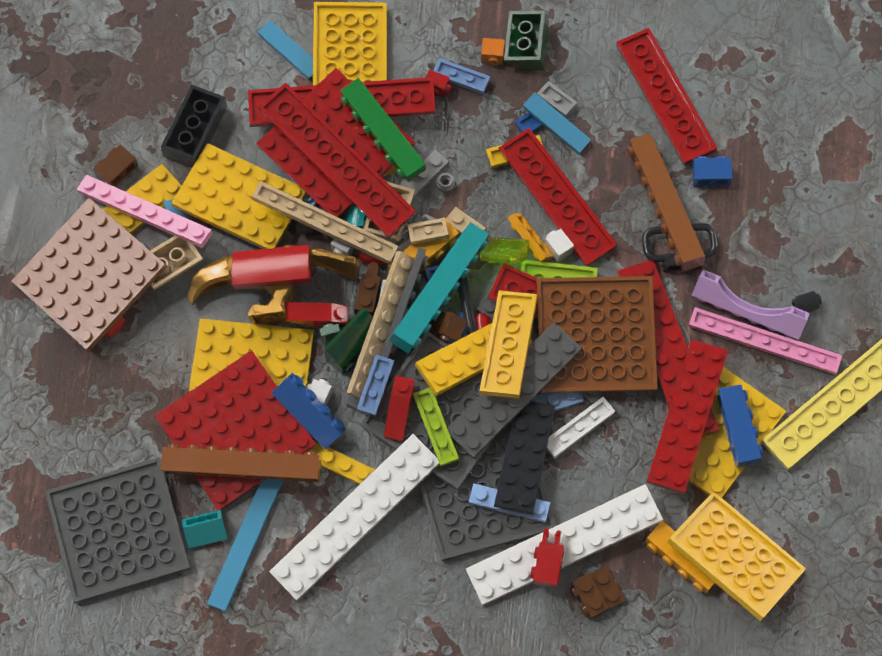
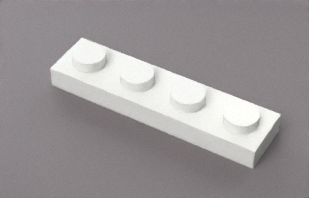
[546,397,615,459]

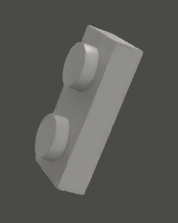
[537,81,577,118]

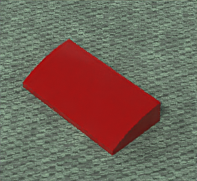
[232,245,311,290]

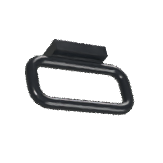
[642,223,718,272]

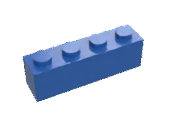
[271,373,346,449]
[716,384,763,468]

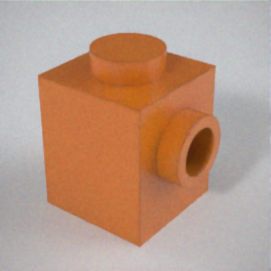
[481,38,505,65]

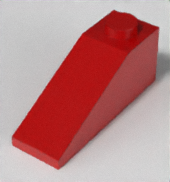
[286,302,348,329]
[383,376,416,441]

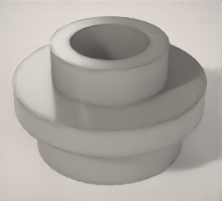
[436,173,455,191]

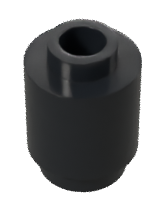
[792,291,822,312]

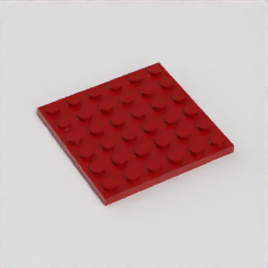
[256,68,415,218]
[155,350,317,511]

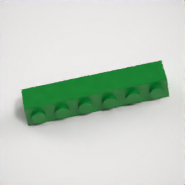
[340,77,426,182]

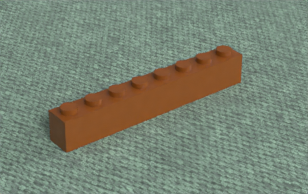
[627,133,705,272]
[160,444,322,482]

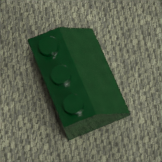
[504,11,549,70]
[324,307,373,375]

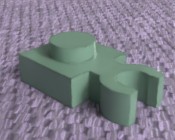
[319,324,340,345]

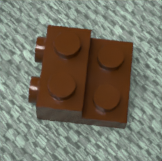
[570,566,626,620]

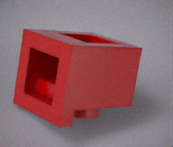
[426,69,452,97]

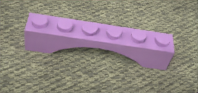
[692,269,810,340]

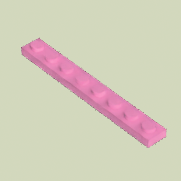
[77,175,212,248]
[688,307,842,375]

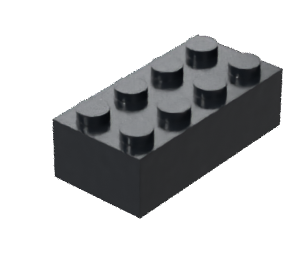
[161,84,227,167]

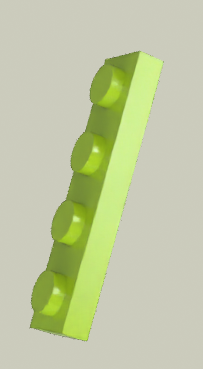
[413,388,459,467]

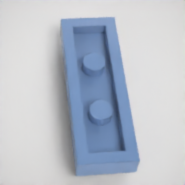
[433,58,490,95]
[357,354,394,416]

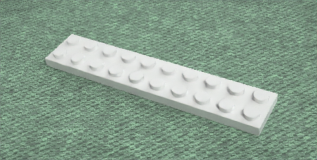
[269,434,439,601]
[466,484,663,606]

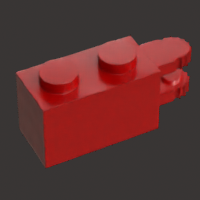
[530,528,565,588]

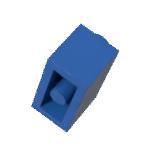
[692,156,733,187]

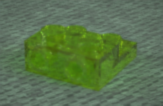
[480,237,530,265]

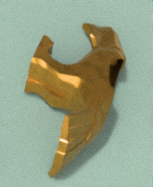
[188,245,361,325]

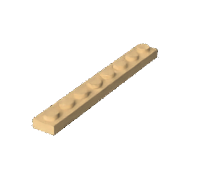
[251,181,398,265]
[346,251,415,400]

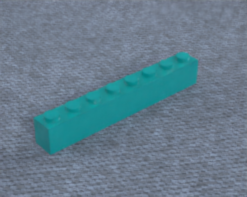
[389,222,489,354]

